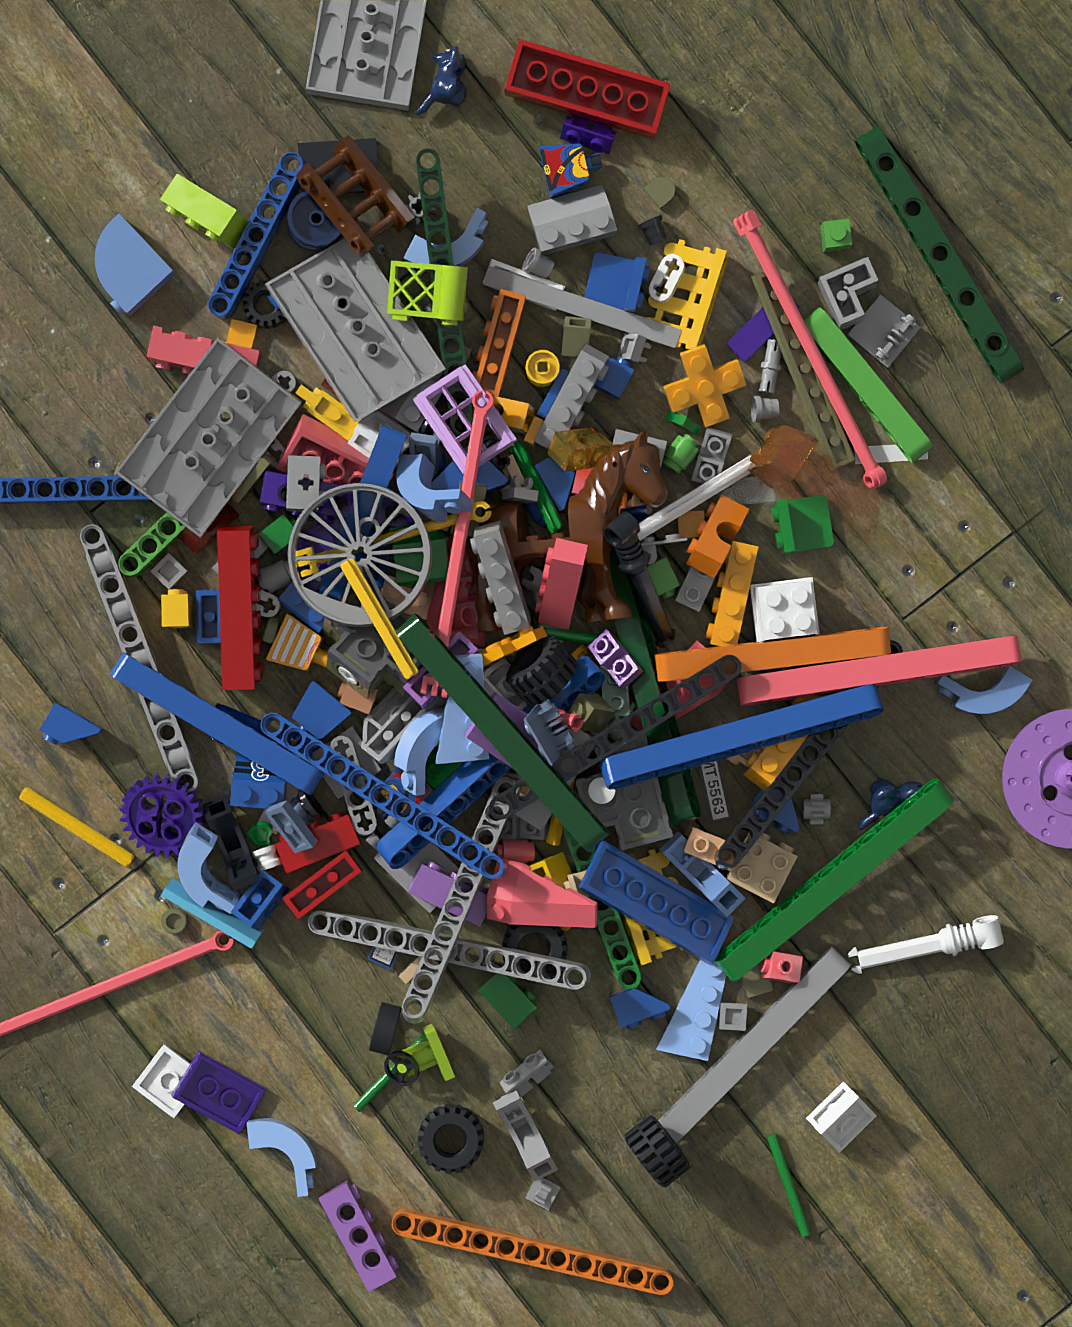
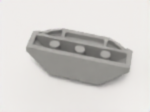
[361,688,448,764]

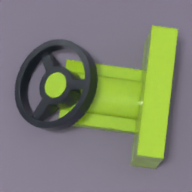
[384,1024,455,1086]

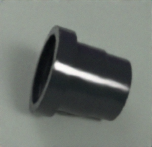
[637,215,667,246]

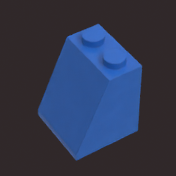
[431,445,509,496]

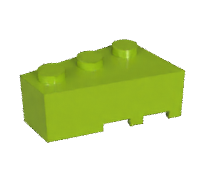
[160,174,249,250]

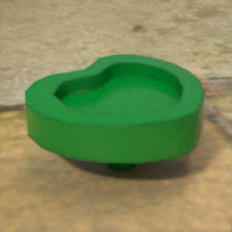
[247,822,273,847]

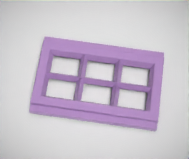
[413,364,517,475]

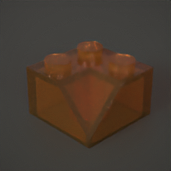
[747,425,819,488]

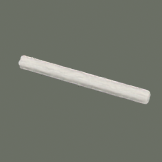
[637,455,758,540]

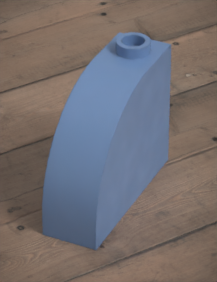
[95,214,176,317]

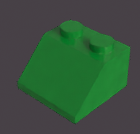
[389,525,449,586]

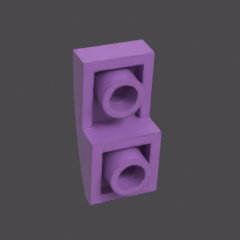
[588,629,643,689]

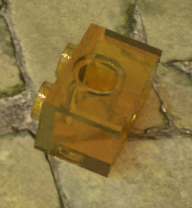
[547,427,614,472]

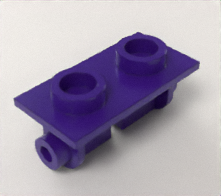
[560,115,616,154]

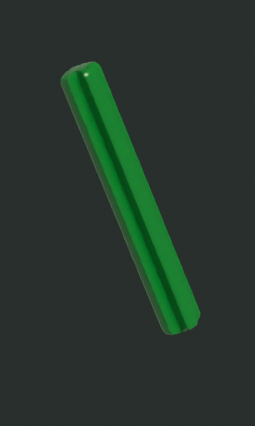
[510,441,564,534]

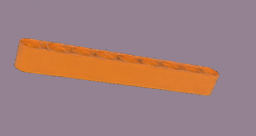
[655,627,891,681]

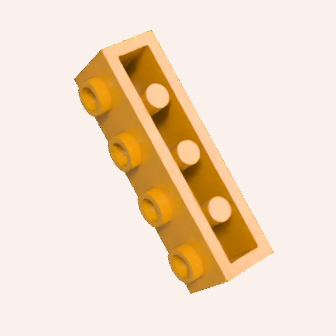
[706,541,758,647]
[743,695,822,791]

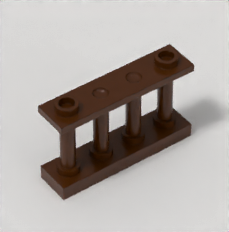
[296,135,415,259]

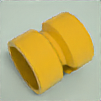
[526,350,560,388]

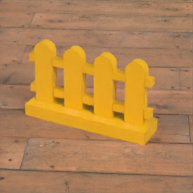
[646,239,729,350]
[620,849,684,965]

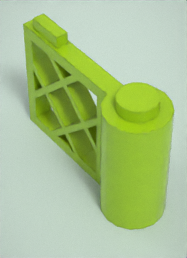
[387,261,468,326]

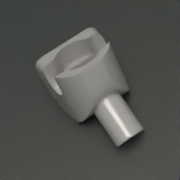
[521,565,546,604]

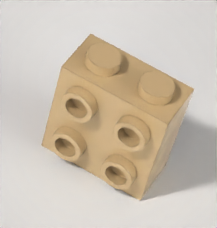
[725,832,798,903]

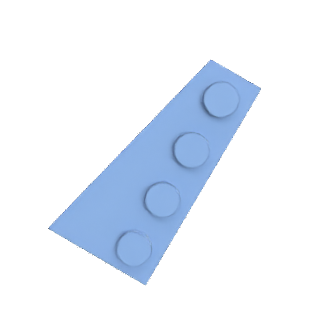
[435,653,489,764]
[656,959,726,1061]

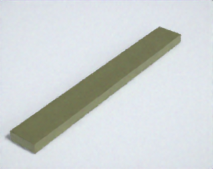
[751,266,856,471]

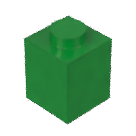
[259,514,296,555]

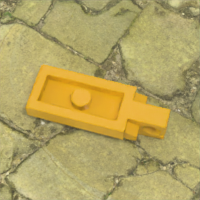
[296,385,361,441]

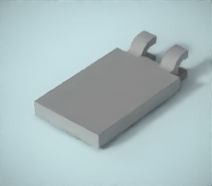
[366,815,459,913]

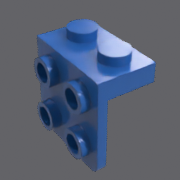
[584,252,650,314]

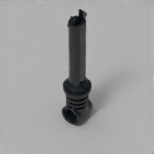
[603,512,676,649]

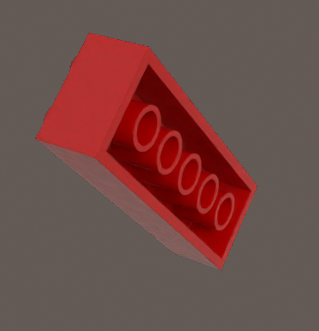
[504,39,671,140]
[217,525,263,690]

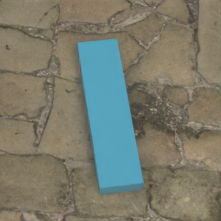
[161,878,263,948]

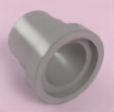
[522,248,554,279]
[751,396,779,422]

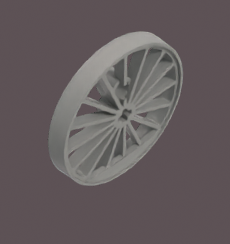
[288,483,432,627]

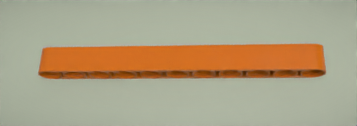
[392,1208,673,1295]

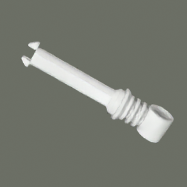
[848,915,1004,974]

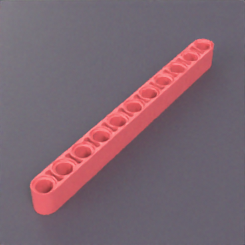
[736,636,1022,706]

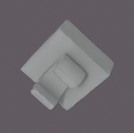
[617,333,651,363]
[502,475,538,504]
[525,1177,561,1211]

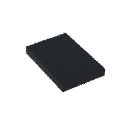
[298,138,378,194]

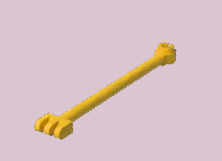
[296,501,492,577]

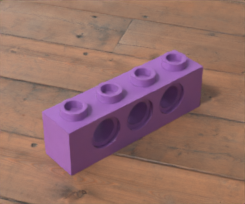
[318,1180,399,1292]

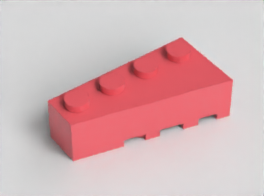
[147,325,262,375]
[535,538,588,630]

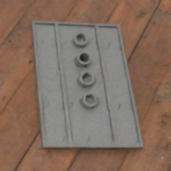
[306,0,427,111]
[265,238,446,422]
[115,337,302,537]

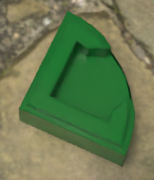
[664,410,701,435]

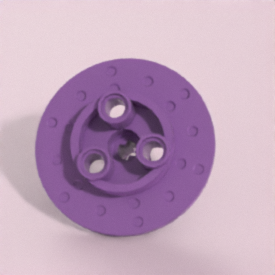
[1002,709,1072,848]

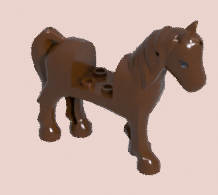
[465,431,668,632]

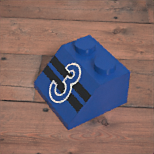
[230,753,287,809]

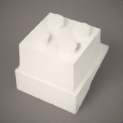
[749,577,820,642]

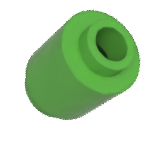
[662,434,699,474]

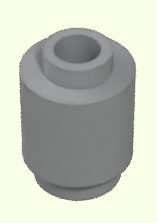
[258,559,292,593]

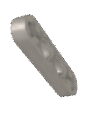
[330,736,377,835]

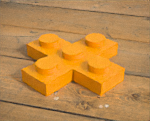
[663,344,747,427]
[480,626,547,668]

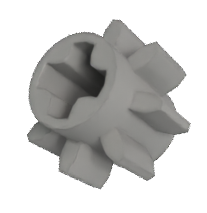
[406,192,436,226]
[802,794,831,825]

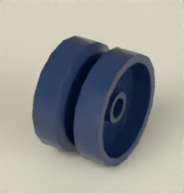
[287,190,342,252]

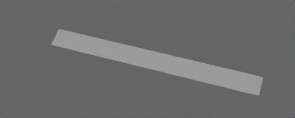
[484,266,681,348]

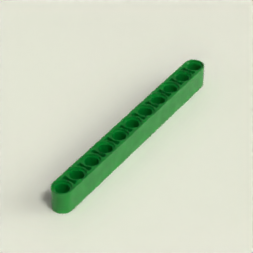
[715,778,954,981]

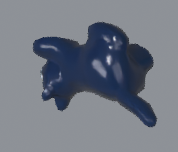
[416,46,467,115]
[859,779,922,830]

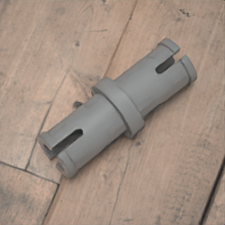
[758,339,782,394]

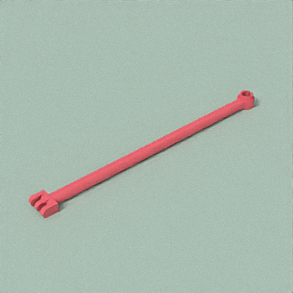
[734,210,887,488]
[421,390,494,698]
[0,930,235,1037]

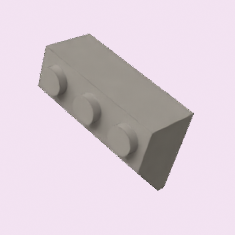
[527,185,617,256]

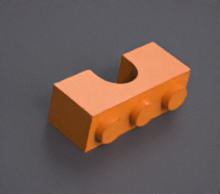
[686,494,749,578]

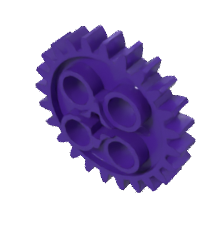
[120,773,206,857]

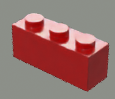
[275,812,361,873]
[282,849,363,919]

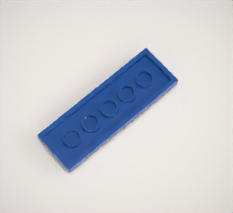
[578,841,735,964]

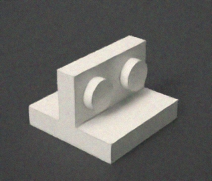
[348,409,413,467]
[806,1082,877,1153]

